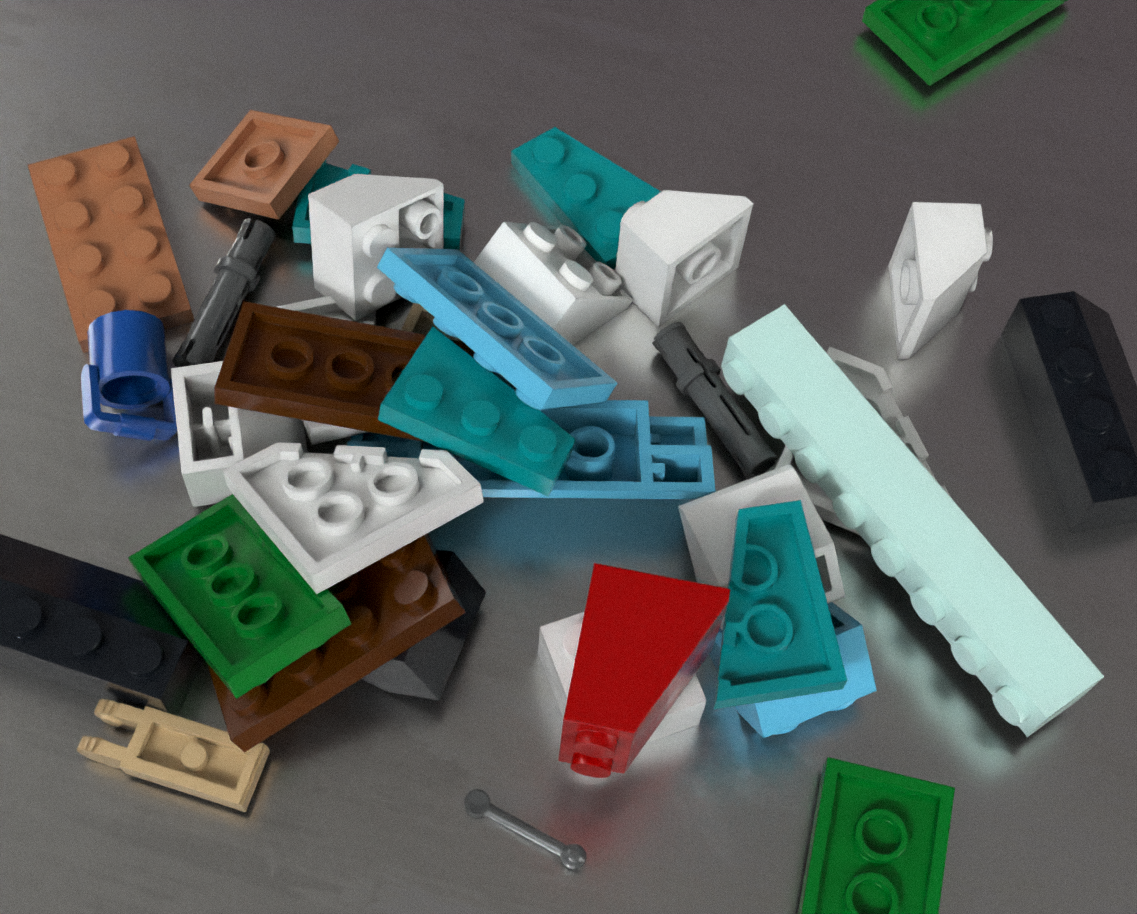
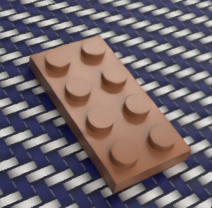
[28,136,194,353]

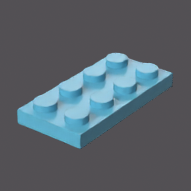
[377,247,617,410]

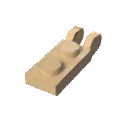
[77,698,270,812]

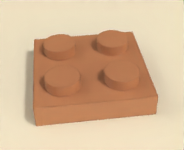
[189,110,339,219]

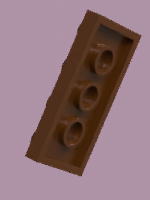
[214,301,475,443]
[207,533,466,753]

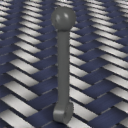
[465,789,587,870]

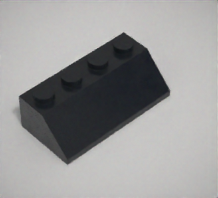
[1001,291,1137,533]
[0,534,204,716]

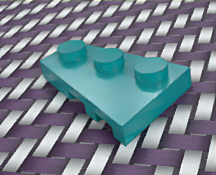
[378,326,576,496]

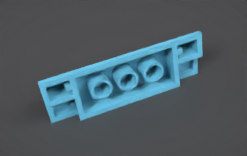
[347,400,716,499]

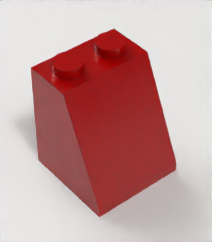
[558,563,730,778]

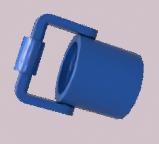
[81,310,177,441]

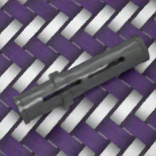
[172,218,276,367]
[652,322,778,479]

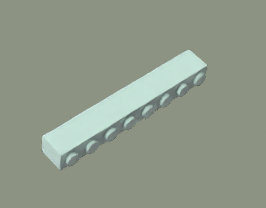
[721,304,1104,738]

